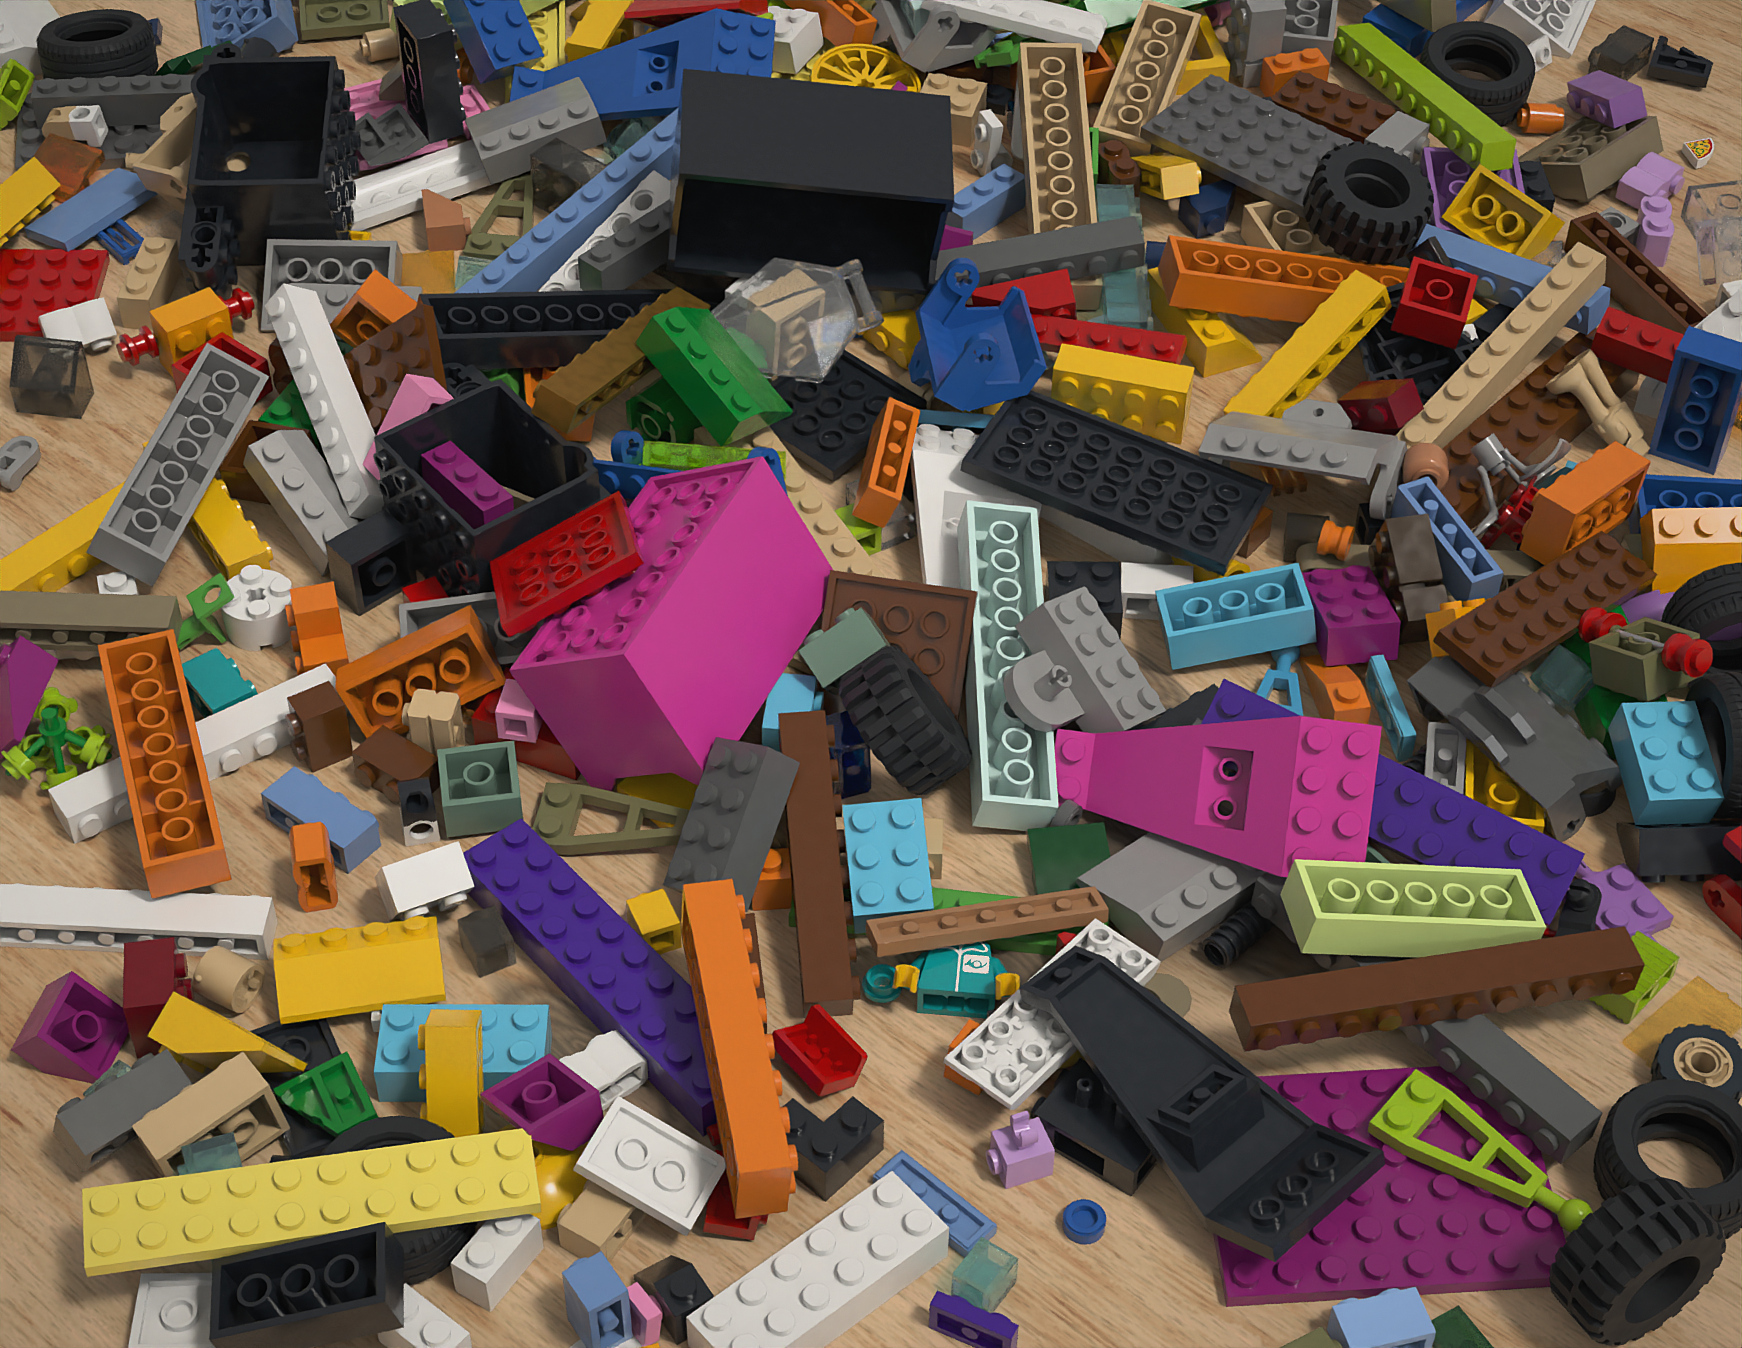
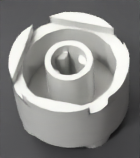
[218,565,297,651]

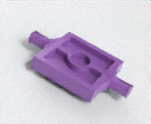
[1562,860,1674,943]

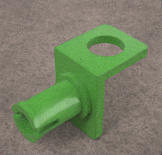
[177,573,234,650]

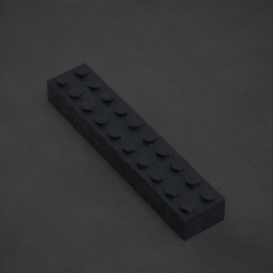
[416,288,747,370]

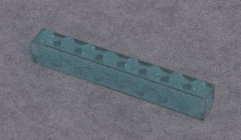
[1095,184,1153,331]

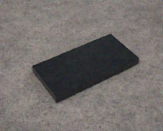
[250,1018,341,1158]

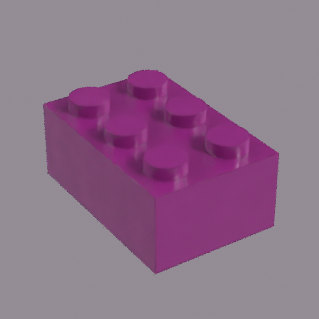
[1302,565,1401,666]

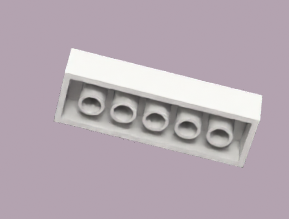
[686,1171,949,1348]

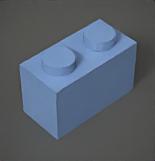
[562,1251,633,1348]

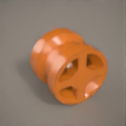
[1317,520,1355,561]

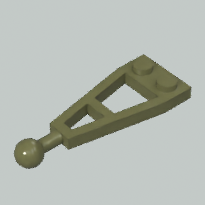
[463,169,536,264]
[532,782,690,855]

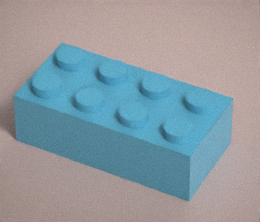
[1155,563,1317,670]
[374,1004,552,1102]

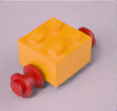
[116,287,255,379]

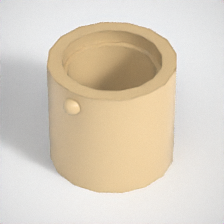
[192,946,265,1013]

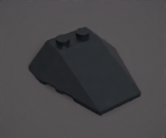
[1358,282,1482,406]

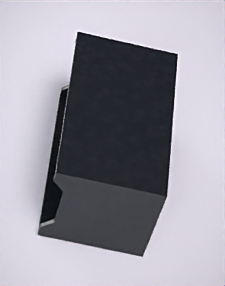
[667,69,954,295]

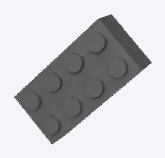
[663,737,800,912]

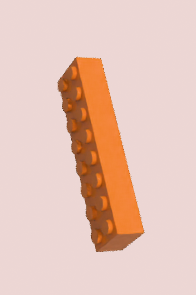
[1158,235,1409,325]
[97,629,232,899]
[681,879,798,1219]

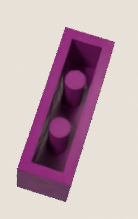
[421,441,514,530]

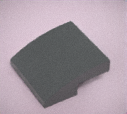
[355,103,429,166]

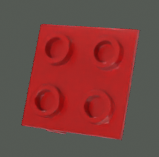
[1479,476,1540,550]

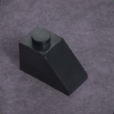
[633,1255,714,1345]

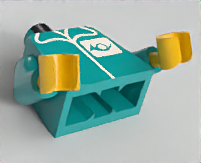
[892,942,1020,1019]

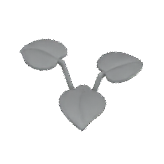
[1470,433,1571,538]

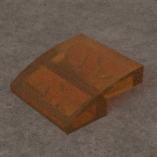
[33,133,105,204]

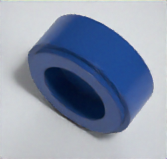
[1062,1199,1106,1245]

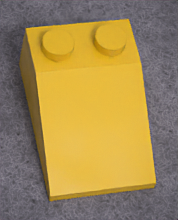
[148,991,308,1074]

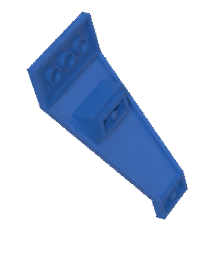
[509,8,776,121]

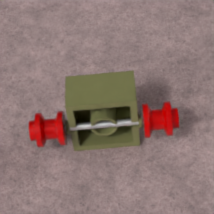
[1578,607,1713,702]

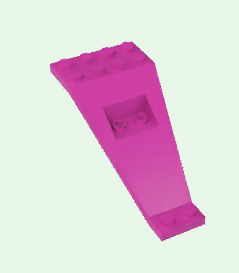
[1055,716,1382,877]

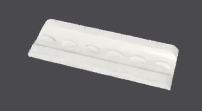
[921,0,1108,53]
[348,140,504,231]
[944,918,1161,1110]

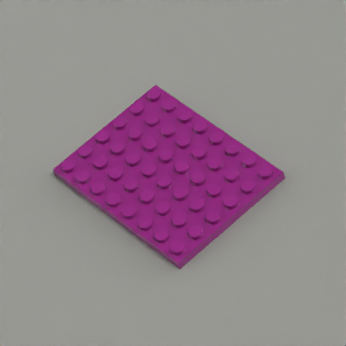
[1213,1066,1566,1307]

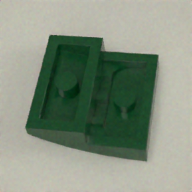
[154,40,232,76]
[1026,822,1110,895]

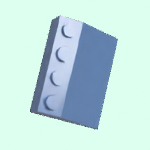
[196,0,298,53]

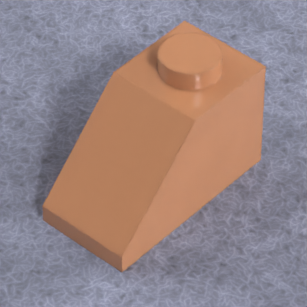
[421,189,472,253]

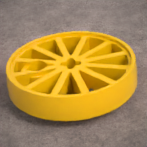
[809,43,921,93]

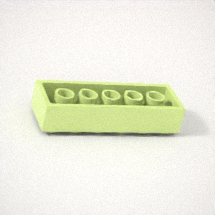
[1280,859,1546,958]

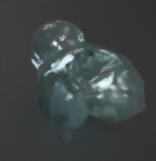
[603,118,650,160]

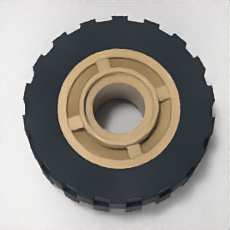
[1650,1024,1742,1103]

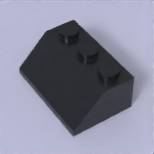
[1616,820,1742,883]

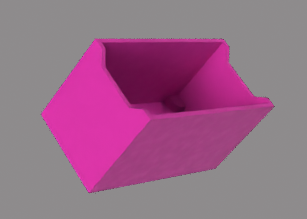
[509,456,833,791]

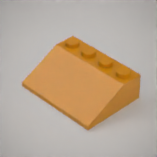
[1640,507,1742,594]

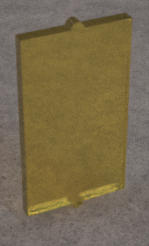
[402,250,456,294]
[1623,976,1742,1068]

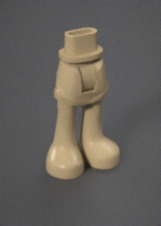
[1546,349,1650,456]

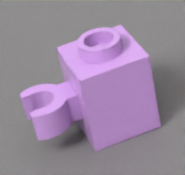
[986,1111,1055,1189]

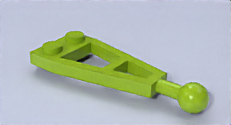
[1367,1069,1593,1233]

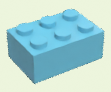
[1608,701,1724,825]
[842,798,934,934]

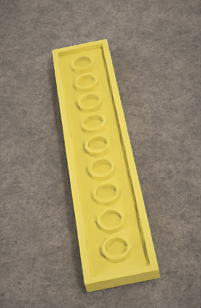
[82,1128,541,1277]

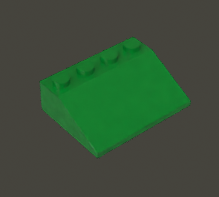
[635,307,793,447]

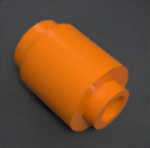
[1517,103,1564,134]

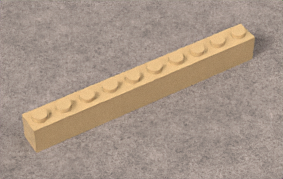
[1370,242,1606,489]

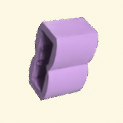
[1615,152,1685,209]
[1636,196,1674,267]

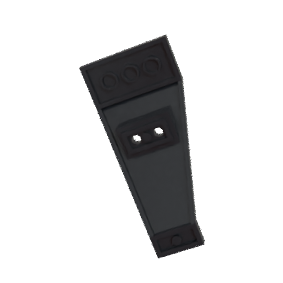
[1019,945,1385,1262]

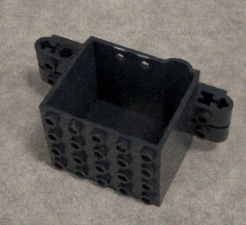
[178,43,361,300]
[373,363,611,598]

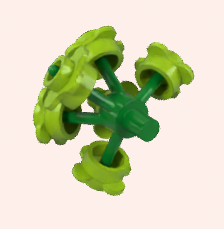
[1,687,113,790]

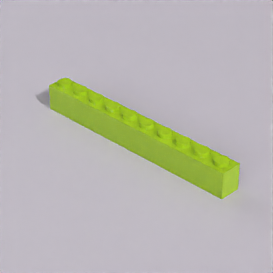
[1333,23,1517,171]

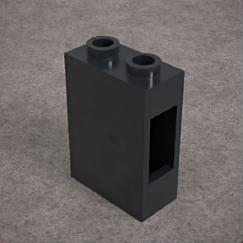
[1030,1058,1158,1196]

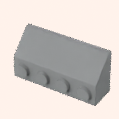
[243,430,365,577]

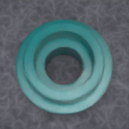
[862,964,902,1003]

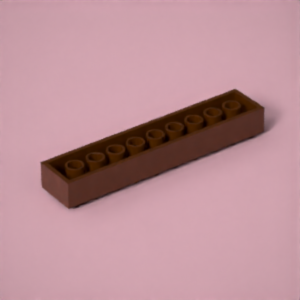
[1403,328,1640,530]

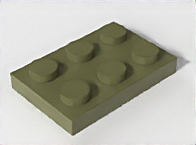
[299,0,390,41]

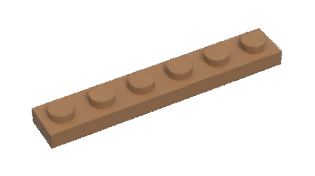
[866,886,1109,957]

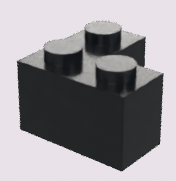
[783,1096,884,1202]

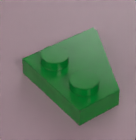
[273,1051,379,1138]

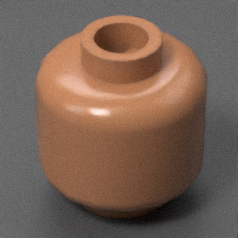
[1402,443,1449,491]

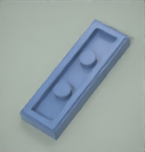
[873,1150,997,1260]

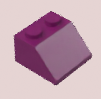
[11,971,129,1085]
[480,1053,604,1151]

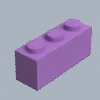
[1567,70,1647,129]

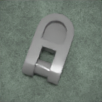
[0,436,41,491]

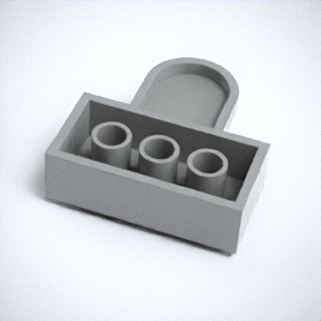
[1003,586,1166,733]

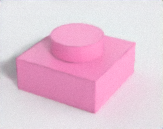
[626,1282,663,1347]

